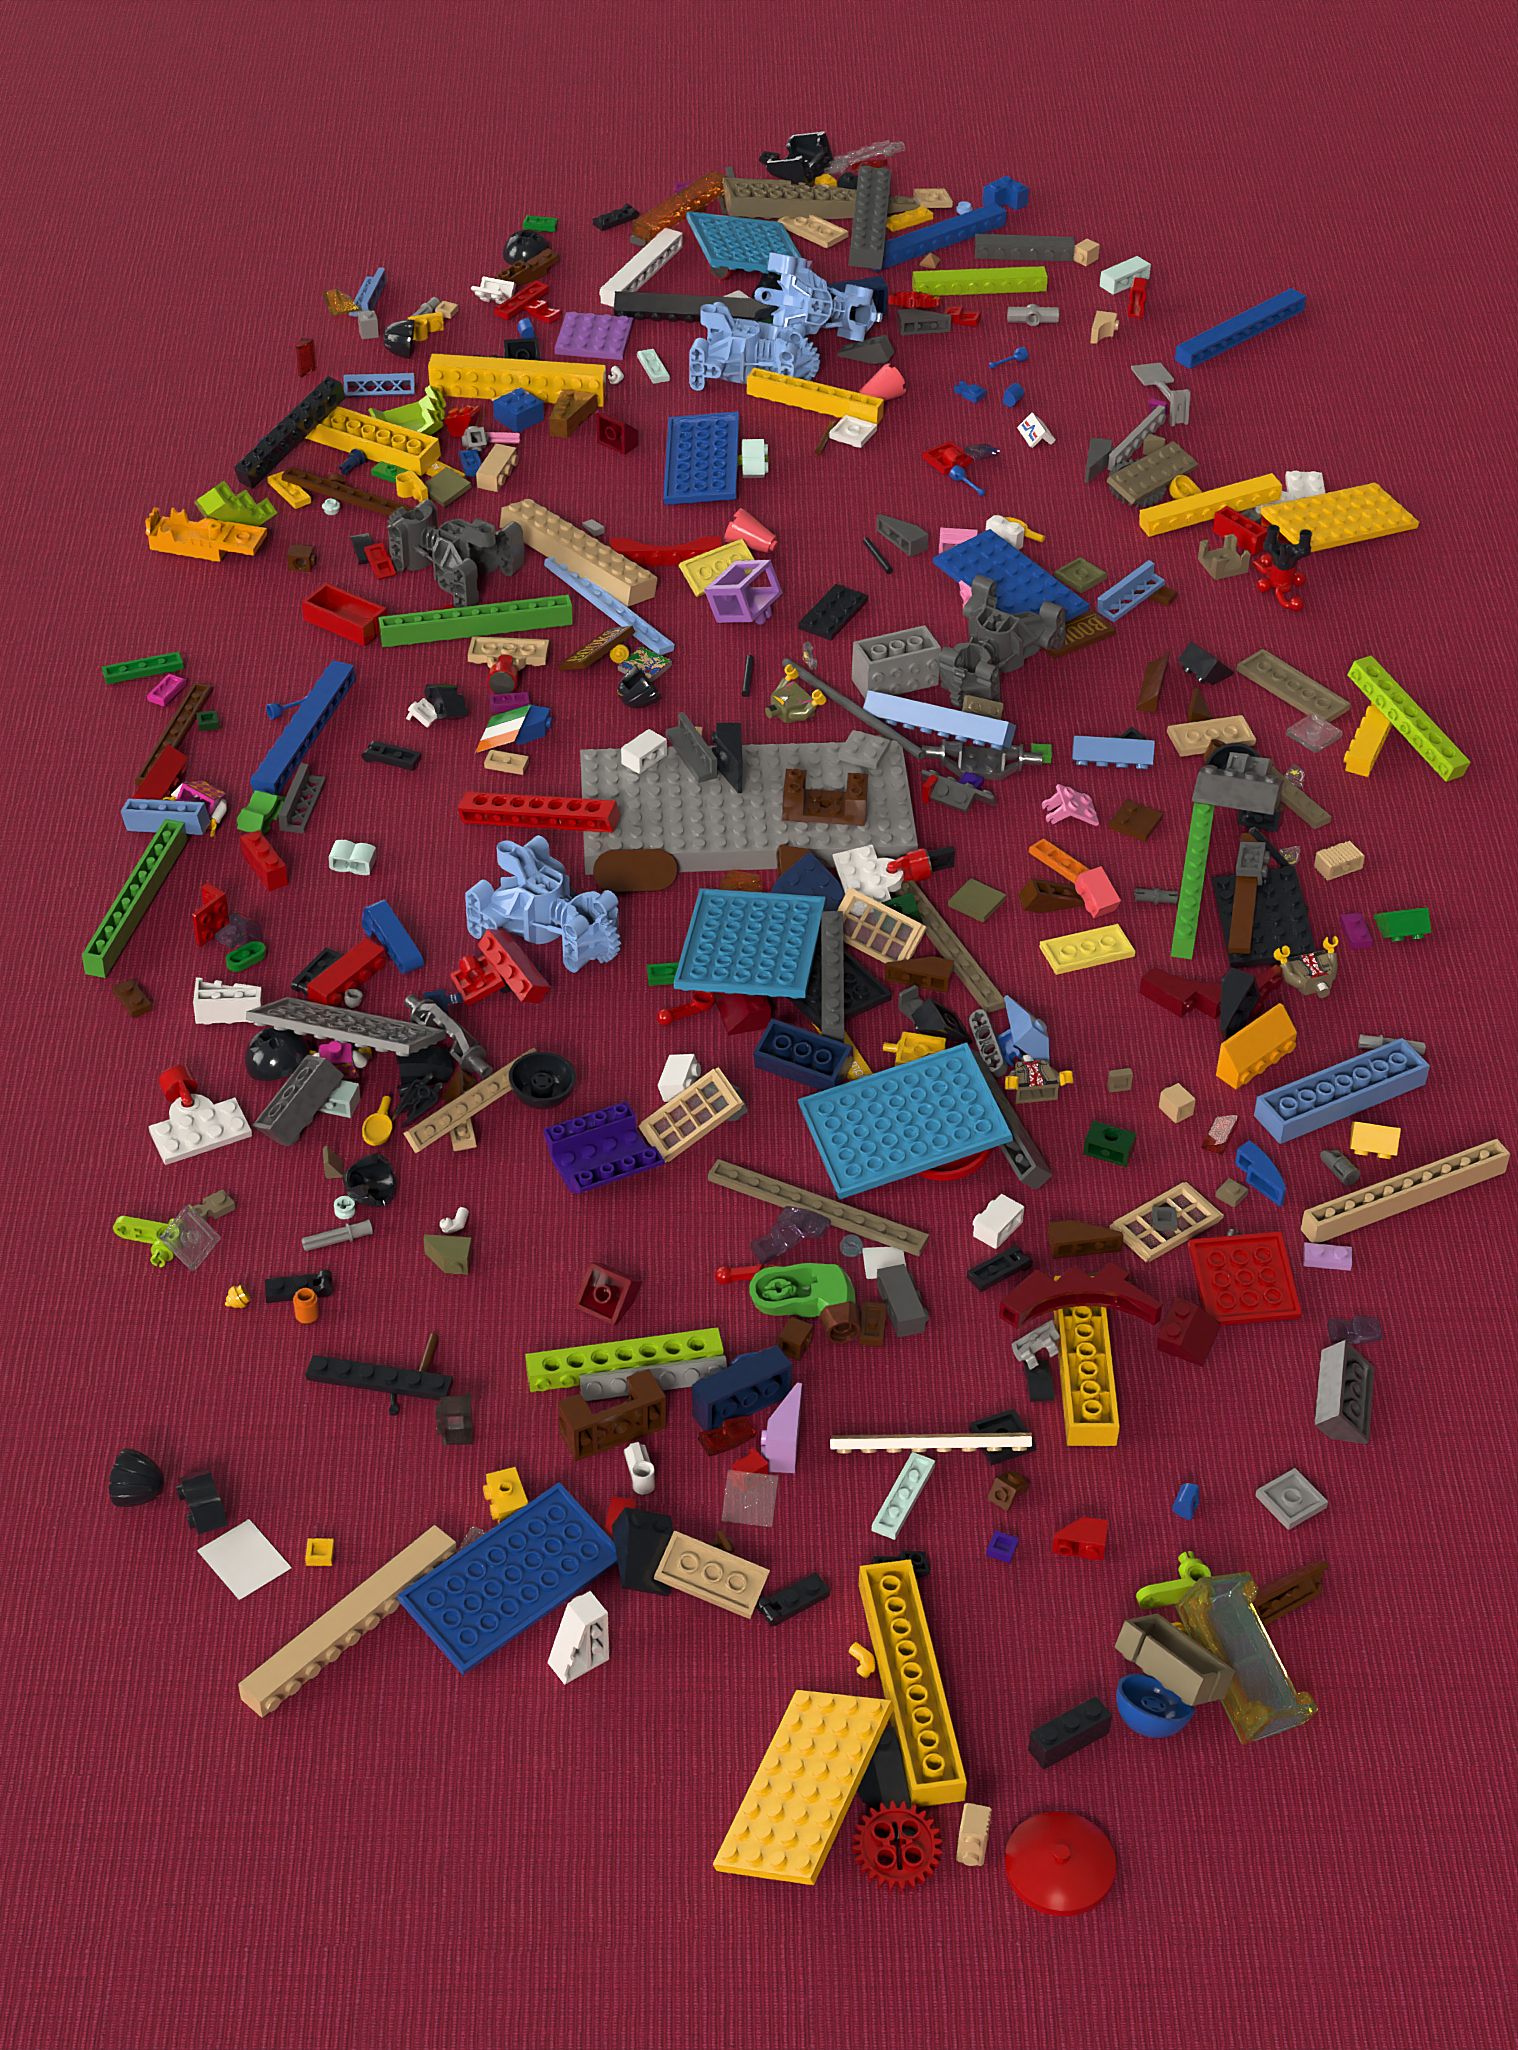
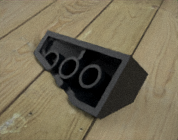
[857,1727,916,1842]

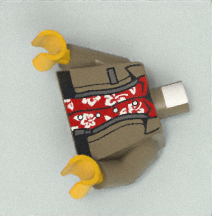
[1274,936,1338,998]
[1004,1055,1074,1104]

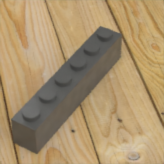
[974,234,1074,262]

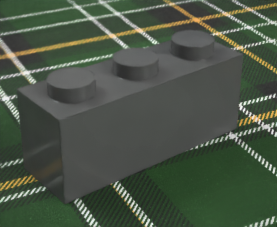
[876,1264,929,1338]

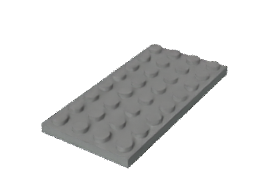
[246,997,447,1056]

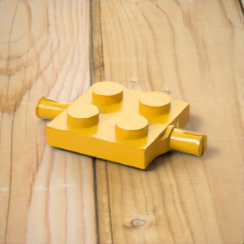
[883,1032,946,1067]

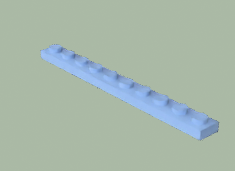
[544,557,675,655]

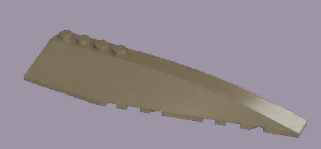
[722,178,920,219]

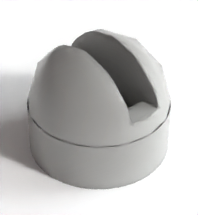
[344,989,363,1008]

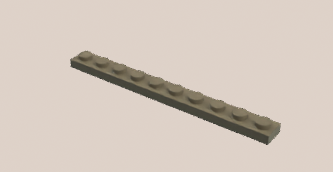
[894,880,1006,1013]
[708,1159,929,1256]

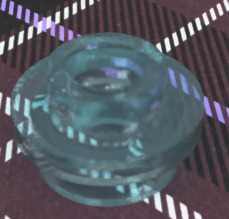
[840,1235,863,1257]

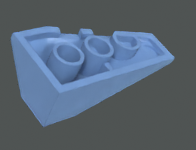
[1004,995,1050,1065]

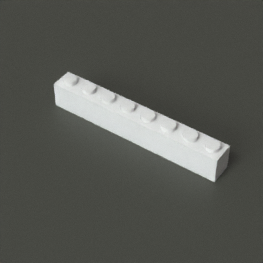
[600,228,683,307]

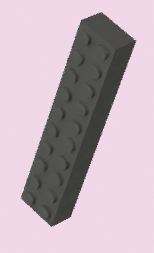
[848,166,891,270]

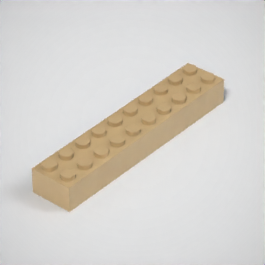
[500,499,657,607]

